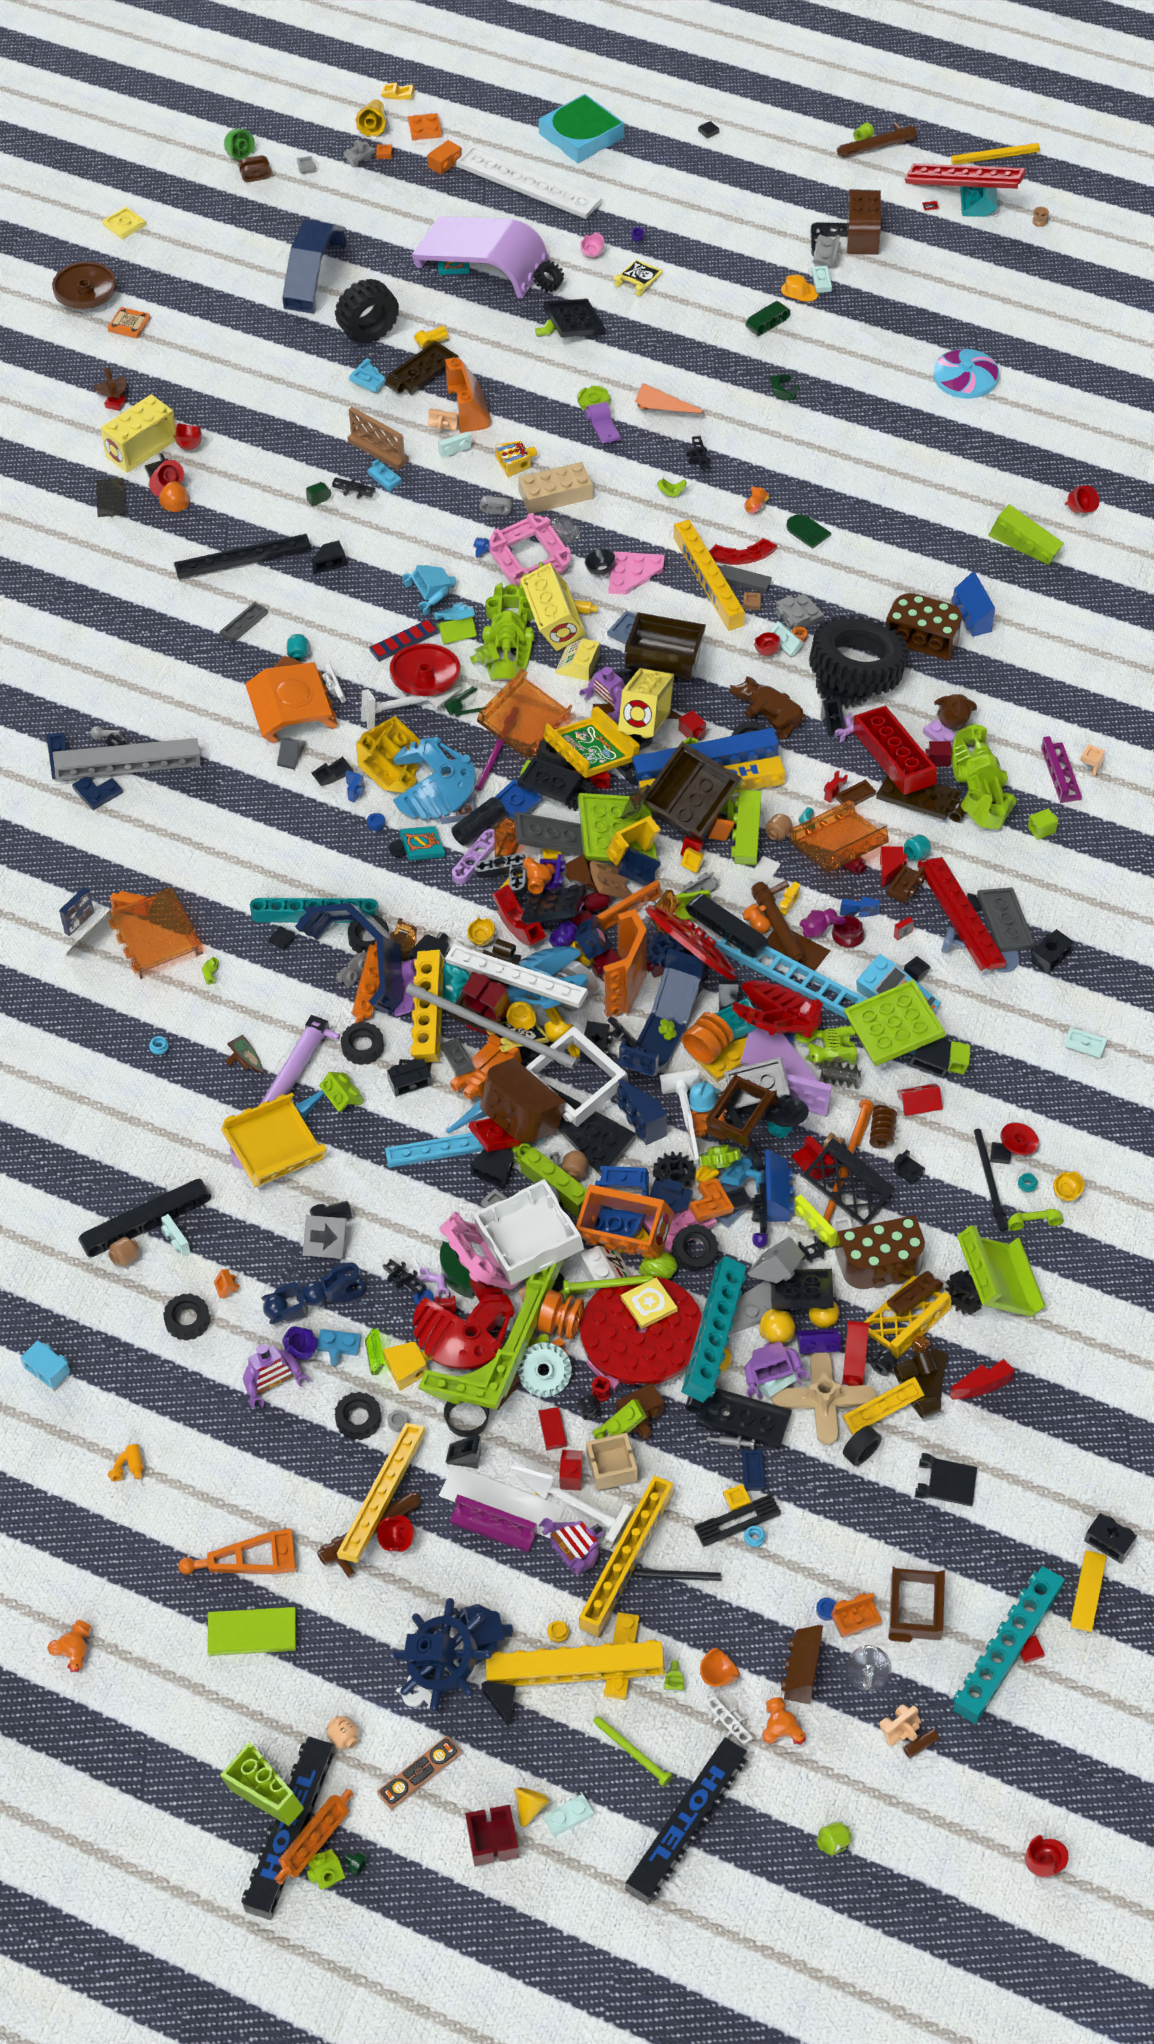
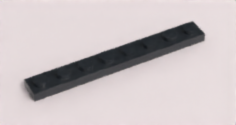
[174,533,311,579]

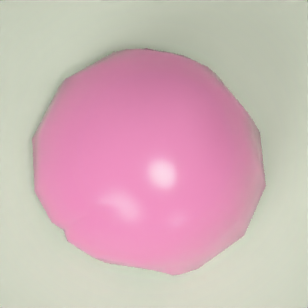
[580,232,604,257]

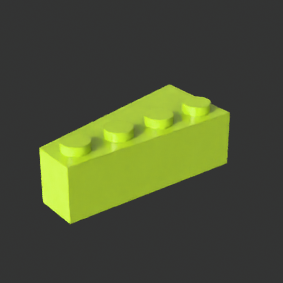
[988,504,1064,565]
[731,790,761,865]
[220,1741,304,1826]

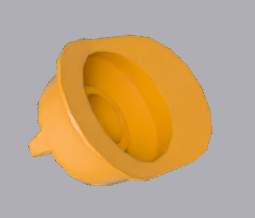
[781,275,819,302]

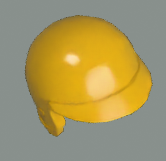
[759,1309,795,1344]

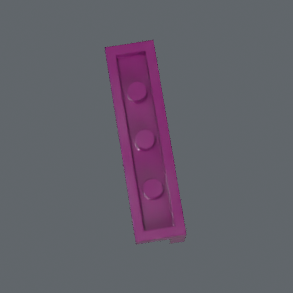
[1041,736,1082,803]
[450,1494,537,1553]

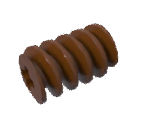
[869,1105,897,1149]

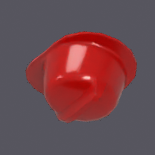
[149,460,184,497]
[1064,485,1099,513]

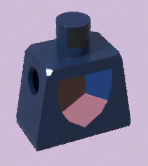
[575,916,613,960]

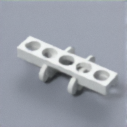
[322,663,347,703]
[705,1696,753,1747]

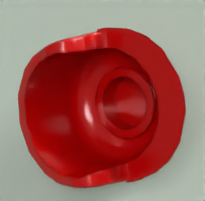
[172,423,202,450]
[377,1515,415,1552]
[1025,1835,1069,1878]

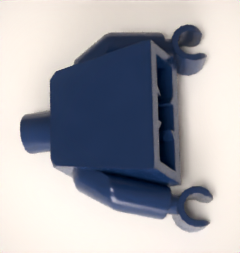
[453,1604,513,1665]

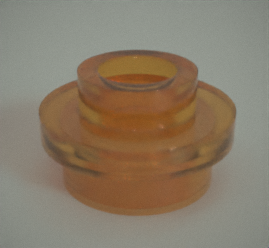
[911,1335,930,1354]

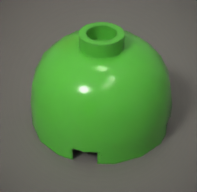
[224,128,255,160]

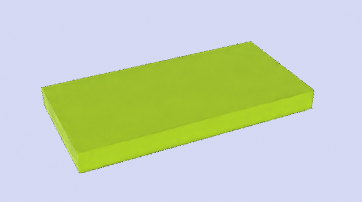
[207,1607,296,1656]

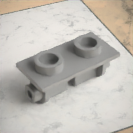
[681,871,719,893]
[335,950,366,989]

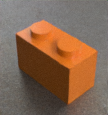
[427,140,462,175]

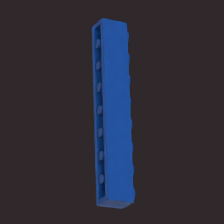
[632,728,779,784]

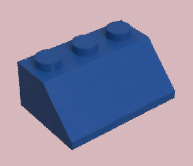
[951,572,995,637]
[763,1150,794,1222]

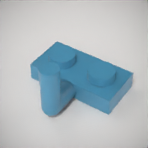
[721,1156,764,1193]
[317,1329,361,1366]

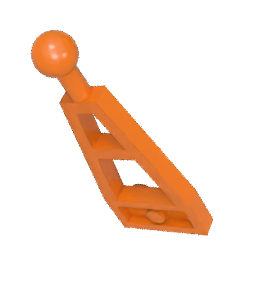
[178,1529,296,1575]

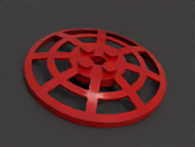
[645,905,738,981]

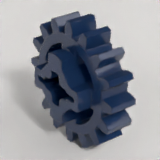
[647,932,685,968]

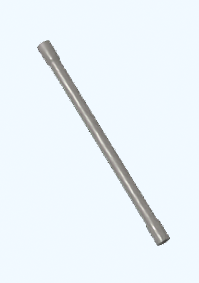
[406,983,578,1069]

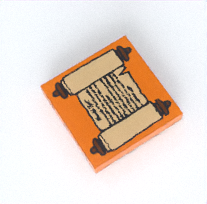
[107,307,150,339]

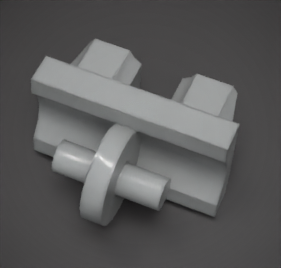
[343,140,375,167]

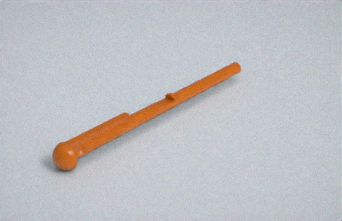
[823,1099,874,1223]

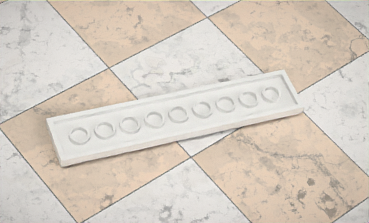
[456,145,602,219]

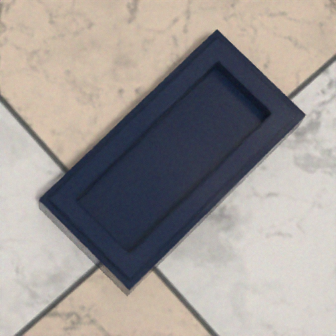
[741,1449,766,1491]

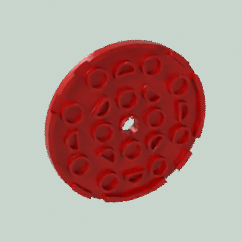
[580,1275,702,1385]

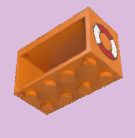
[576,1184,674,1259]

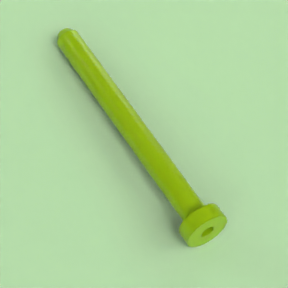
[563,1275,654,1295]
[593,1716,673,1787]

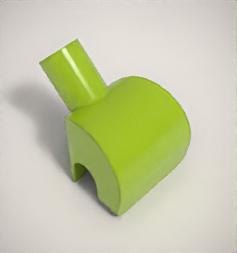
[664,1660,684,1690]

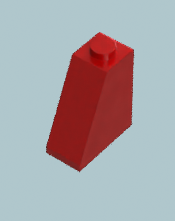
[842,1321,869,1386]

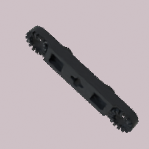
[716,1091,765,1172]

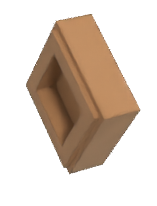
[743,592,761,610]

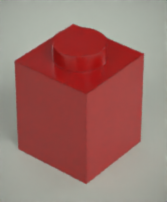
[678,710,706,739]

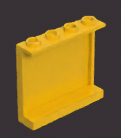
[221,1093,327,1188]

